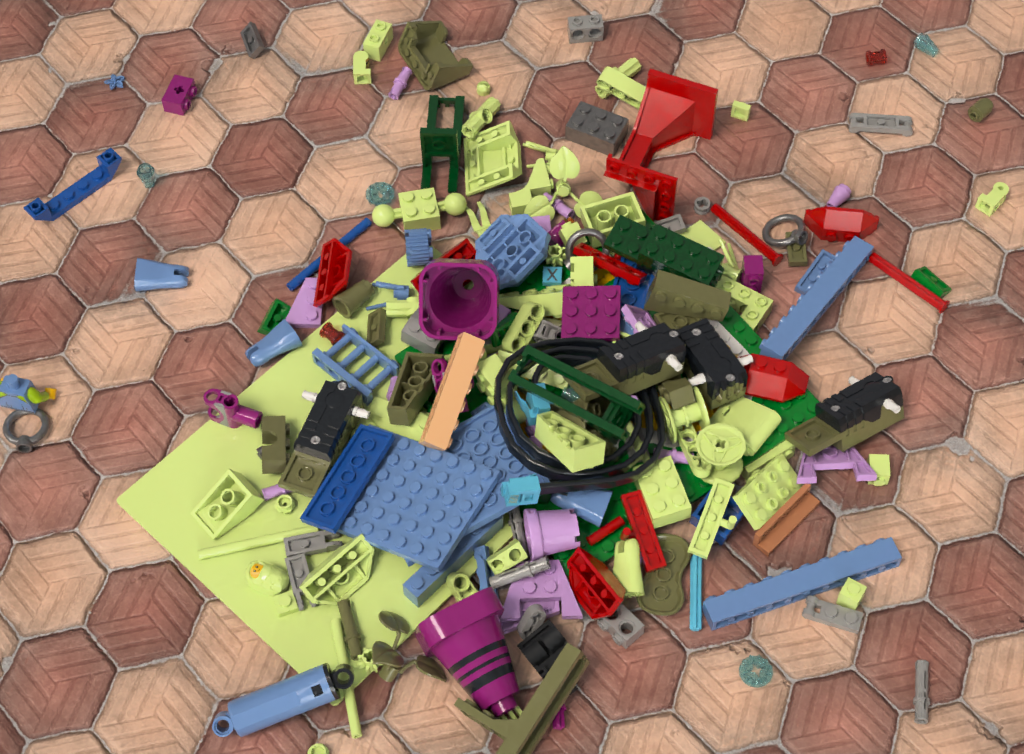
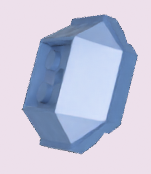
[475,214,551,290]

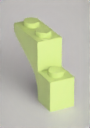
[509,158,554,215]

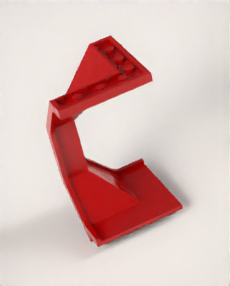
[603,68,718,222]

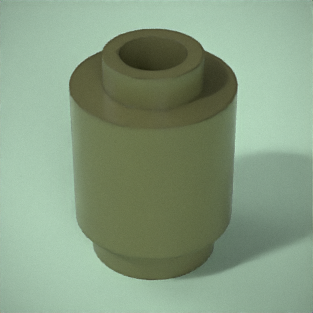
[968,98,993,122]

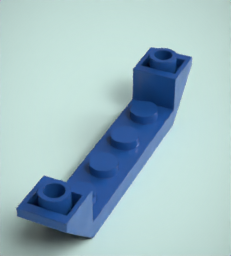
[23,147,122,221]

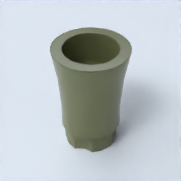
[332,279,375,318]

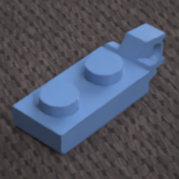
[474,545,499,598]

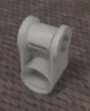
[531,320,561,342]

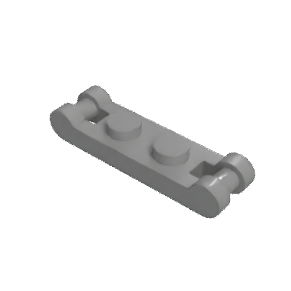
[849,113,913,137]

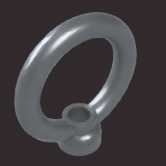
[762,214,808,247]
[563,228,610,271]
[3,408,49,453]

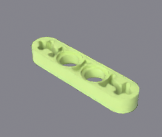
[676,423,712,478]

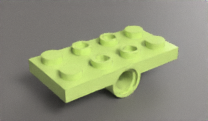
[732,453,803,530]

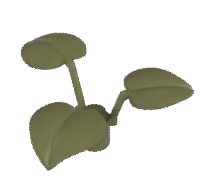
[372,611,447,683]

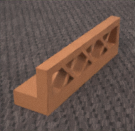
[753,484,820,557]

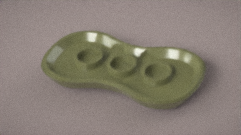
[636,533,691,616]

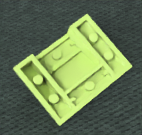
[463,121,522,197]

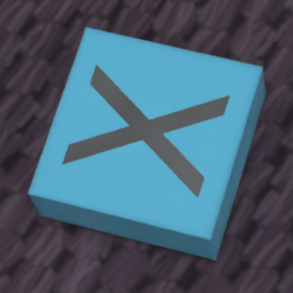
[542,266,562,286]

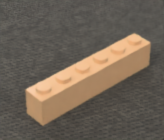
[419,332,485,451]

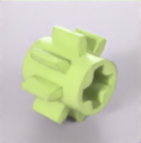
[546,244,566,267]
[357,648,384,674]

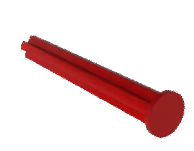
[710,203,784,266]
[868,252,950,314]

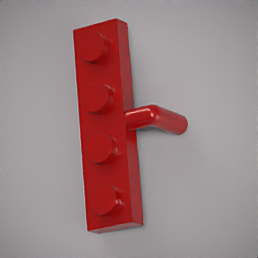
[572,242,648,285]
[620,490,667,573]

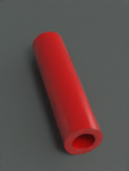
[586,516,625,546]

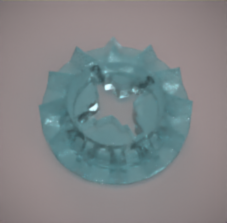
[366,182,394,206]
[739,655,773,688]

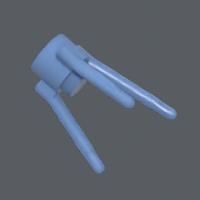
[366,281,409,310]

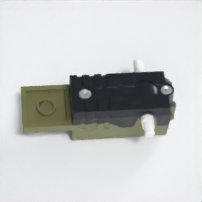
[654,312,753,410]
[563,321,686,402]
[784,372,904,457]
[278,380,370,498]

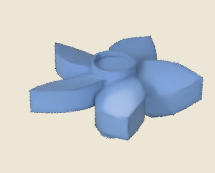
[104,74,125,90]

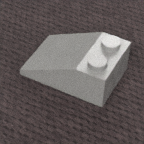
[401,308,445,354]

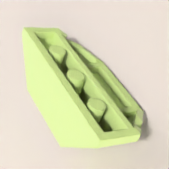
[299,534,374,605]

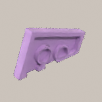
[285,278,323,328]

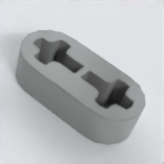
[517,604,546,640]

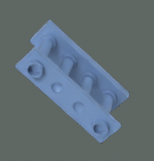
[312,324,400,406]

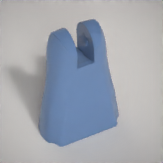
[134,258,189,291]
[245,319,303,367]
[550,481,613,528]

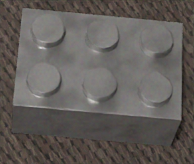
[565,101,629,157]

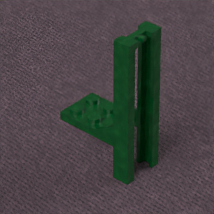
[420,95,465,193]
[507,345,646,445]

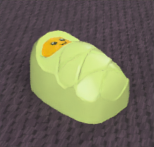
[245,560,290,596]

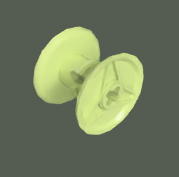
[659,386,710,444]
[696,423,746,485]

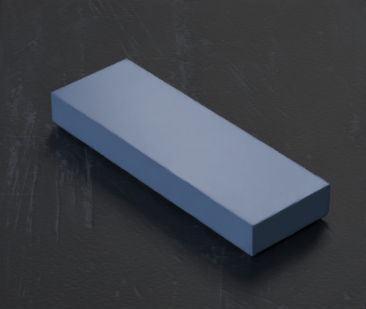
[794,249,835,295]

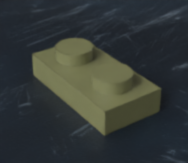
[785,232,808,266]
[366,307,386,347]

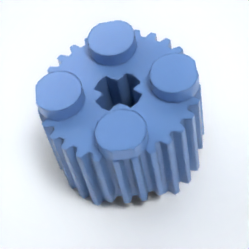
[404,228,433,267]

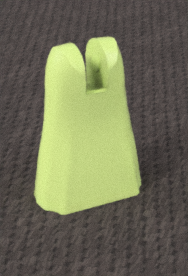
[612,538,645,599]

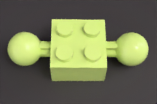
[372,187,467,230]
[475,350,527,424]

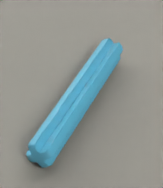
[690,554,702,631]

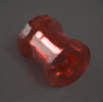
[866,49,887,66]
[319,322,345,345]

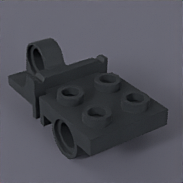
[517,619,578,695]

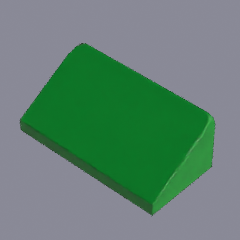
[911,266,952,298]
[257,298,291,335]

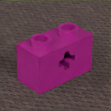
[161,74,197,116]
[740,255,764,293]

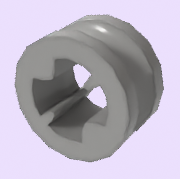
[694,197,711,215]

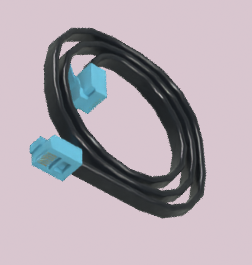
[494,337,666,507]

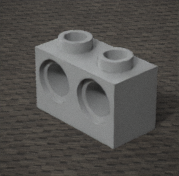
[567,14,604,44]
[597,603,645,649]

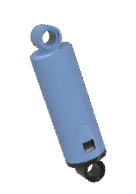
[212,663,354,737]

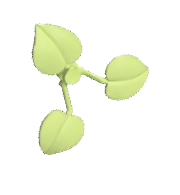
[524,146,603,222]

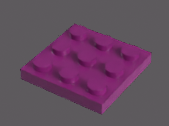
[561,285,621,341]

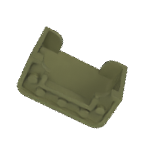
[398,20,473,90]

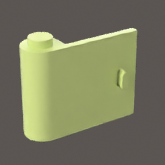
[709,397,782,456]

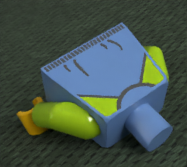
[0,374,57,414]

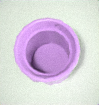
[523,508,580,561]

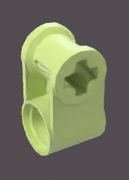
[446,572,478,602]

